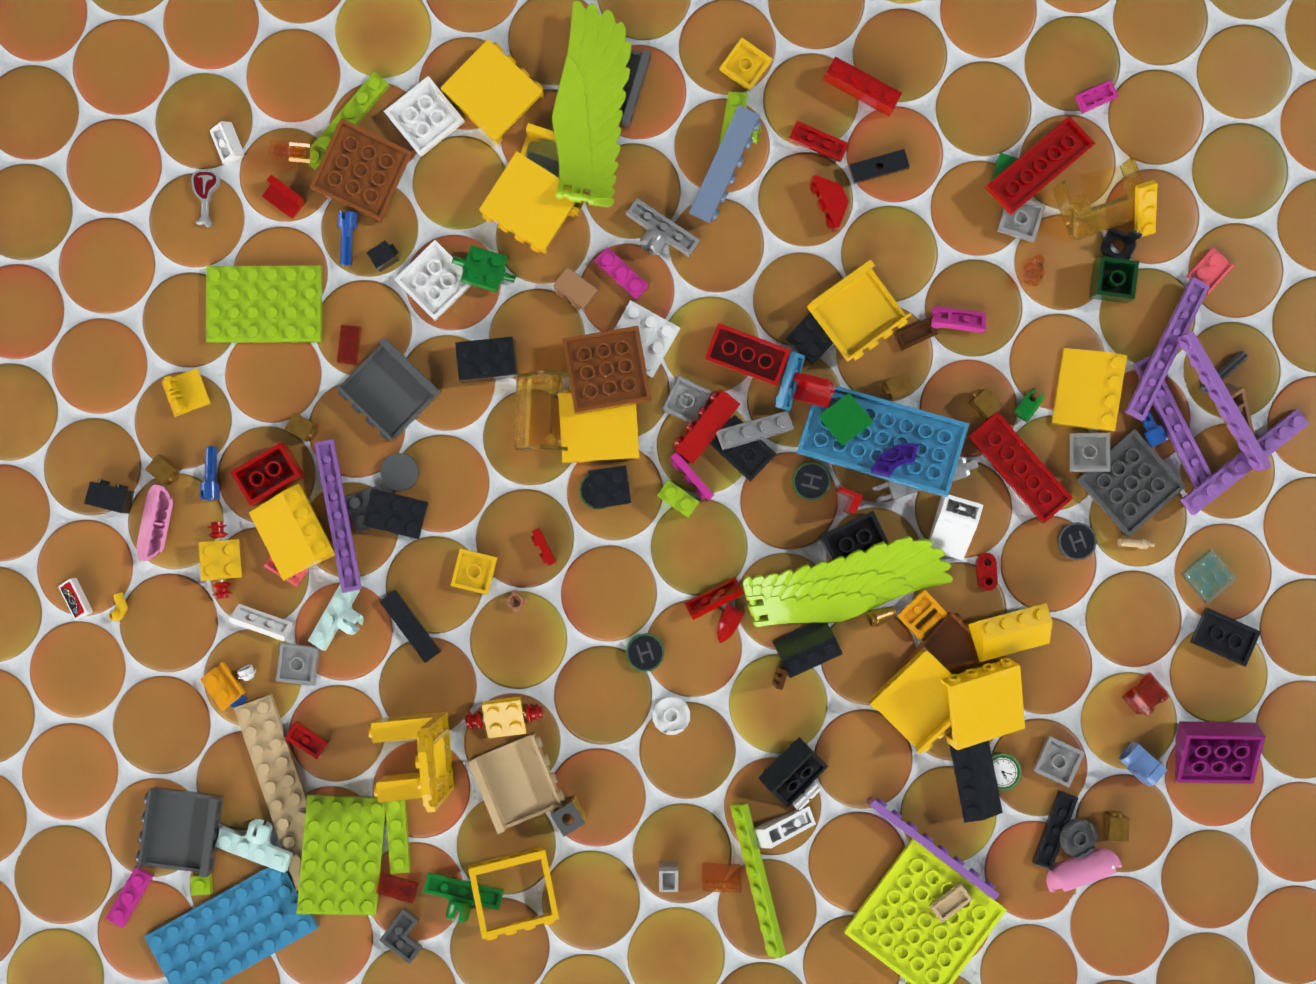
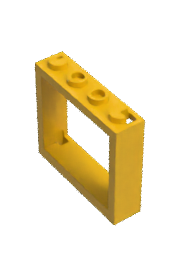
[467,846,559,940]

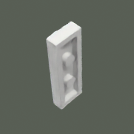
[230,604,293,641]

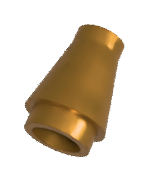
[866,606,897,627]

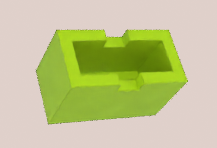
[657,480,699,518]

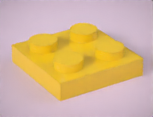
[720,38,773,92]
[451,548,498,595]

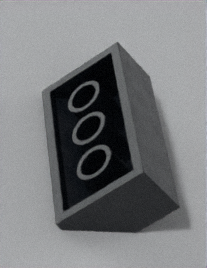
[949,740,1003,823]

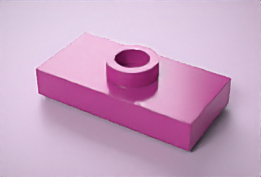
[1074,80,1119,114]

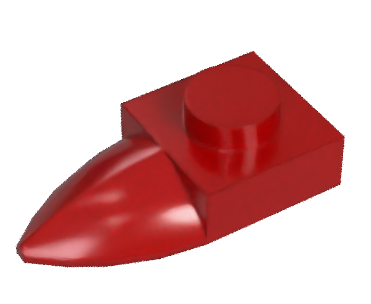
[717,604,744,643]

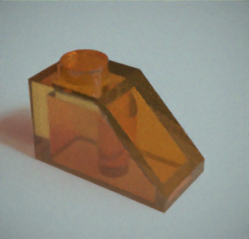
[269,140,310,163]

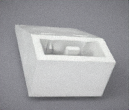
[928,495,983,560]

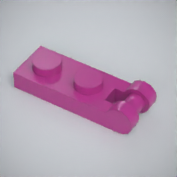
[931,306,986,333]

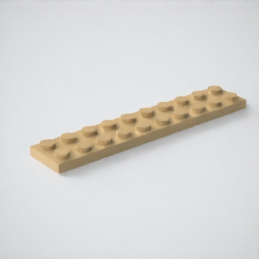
[234,694,307,891]

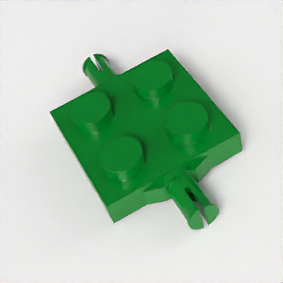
[451,245,516,293]

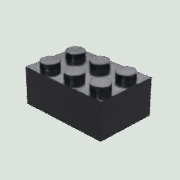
[455,336,519,383]
[818,511,889,561]

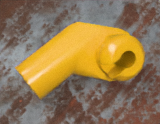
[109,592,128,621]

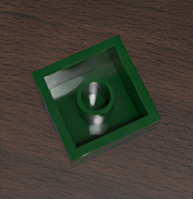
[1089,256,1139,303]

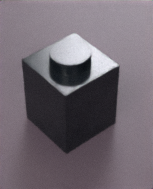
[366,240,399,272]

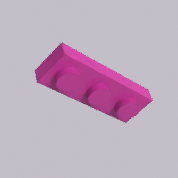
[594,247,649,300]
[670,452,714,501]
[106,866,154,928]

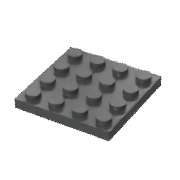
[1076,429,1186,537]

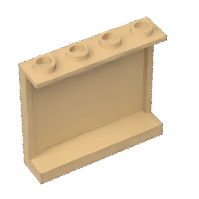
[468,732,565,834]

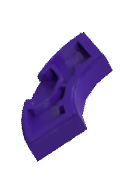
[871,443,919,478]

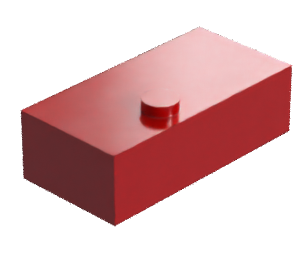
[705,323,791,386]

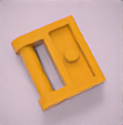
[897,589,948,641]

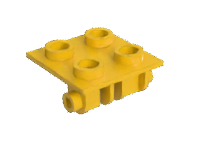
[162,368,211,417]

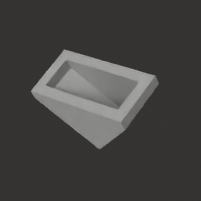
[659,861,678,892]

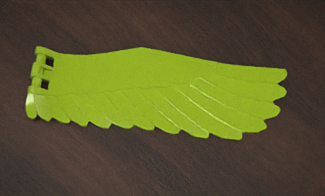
[552,1,632,207]
[743,536,953,627]

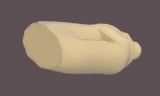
[1117,539,1155,549]

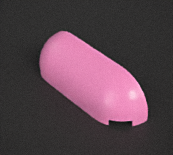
[137,484,173,561]
[1046,848,1122,892]

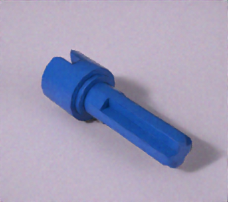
[337,211,357,266]
[1141,411,1169,447]
[200,446,220,500]

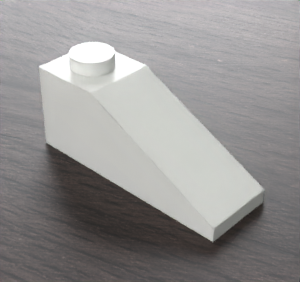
[754,806,816,848]

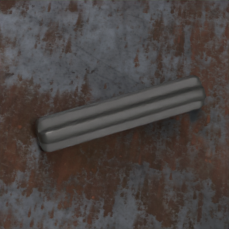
[1200,351,1248,394]

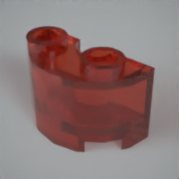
[1122,672,1169,716]

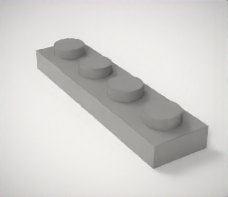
[716,411,794,450]

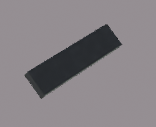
[380,590,441,663]
[1032,790,1078,870]

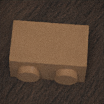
[553,267,598,311]

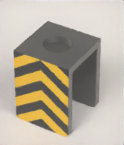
[551,796,587,837]

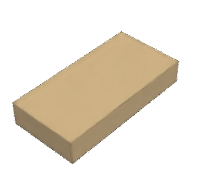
[929,882,973,923]

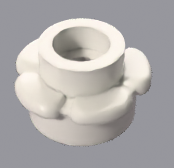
[237,665,256,681]

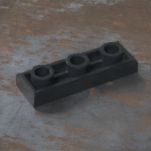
[849,149,910,184]

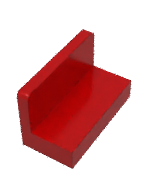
[262,175,306,219]
[793,372,836,408]
[835,487,863,515]

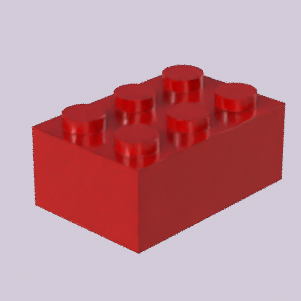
[230,442,306,506]

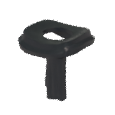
[1100,228,1142,260]

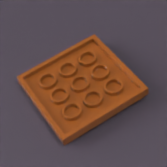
[309,118,412,222]
[562,326,652,414]

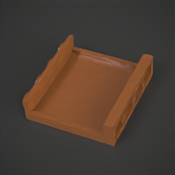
[902,612,1006,674]

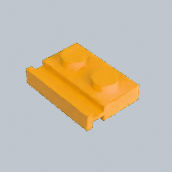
[200,662,246,710]

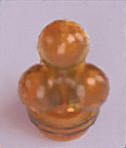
[1023,255,1045,286]

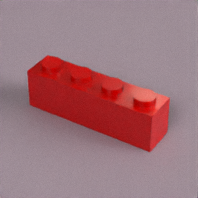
[823,56,902,117]
[672,389,740,464]

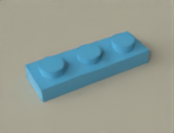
[775,351,805,411]

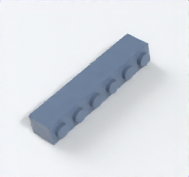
[689,105,762,223]

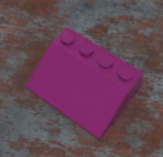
[1175,721,1266,784]

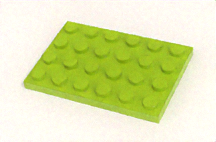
[206,265,322,343]
[296,794,386,915]

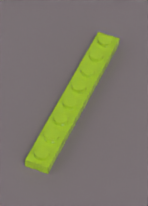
[730,803,786,958]

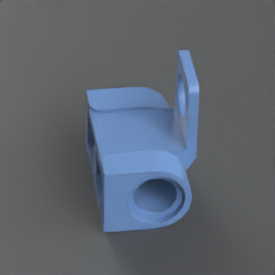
[1119,741,1167,786]

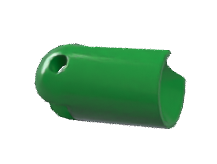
[1013,388,1045,422]

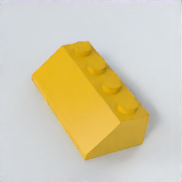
[968,603,1053,662]

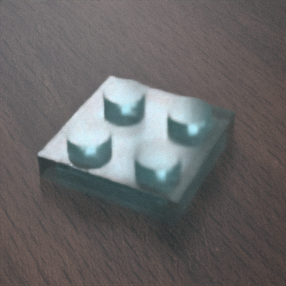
[1181,549,1237,604]

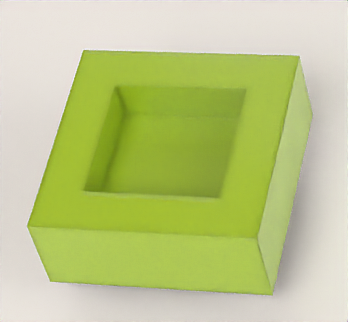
[190,874,213,896]

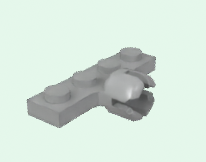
[626,198,700,257]

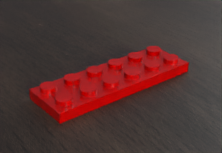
[985,116,1095,216]
[967,411,1073,524]

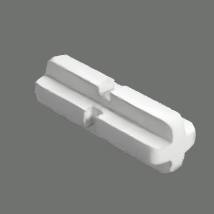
[792,781,821,811]

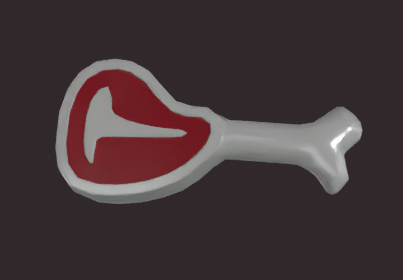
[191,170,221,228]

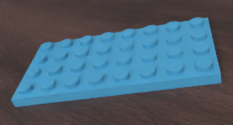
[797,385,969,497]
[144,867,319,984]

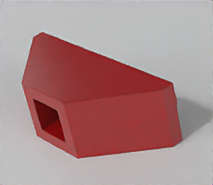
[809,175,849,233]

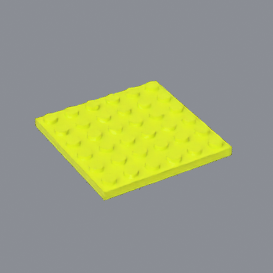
[843,838,1007,984]

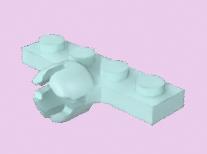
[308,582,364,651]
[215,819,293,873]

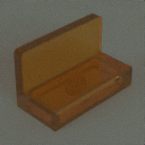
[702,863,742,893]

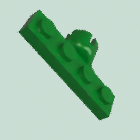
[423,872,504,922]

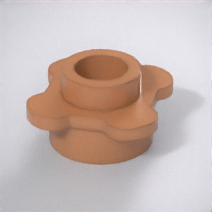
[504,590,527,613]

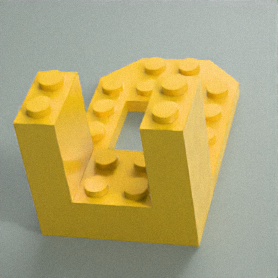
[369,712,455,812]

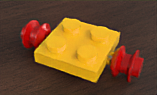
[198,521,242,599]
[465,696,544,738]

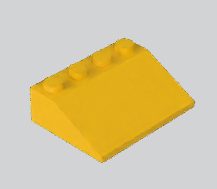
[1051,348,1127,433]
[249,484,335,581]

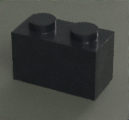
[84,479,135,514]

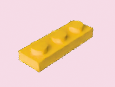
[1134,180,1158,237]

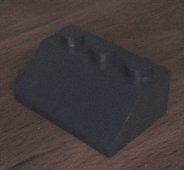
[772,622,843,678]
[758,737,829,807]

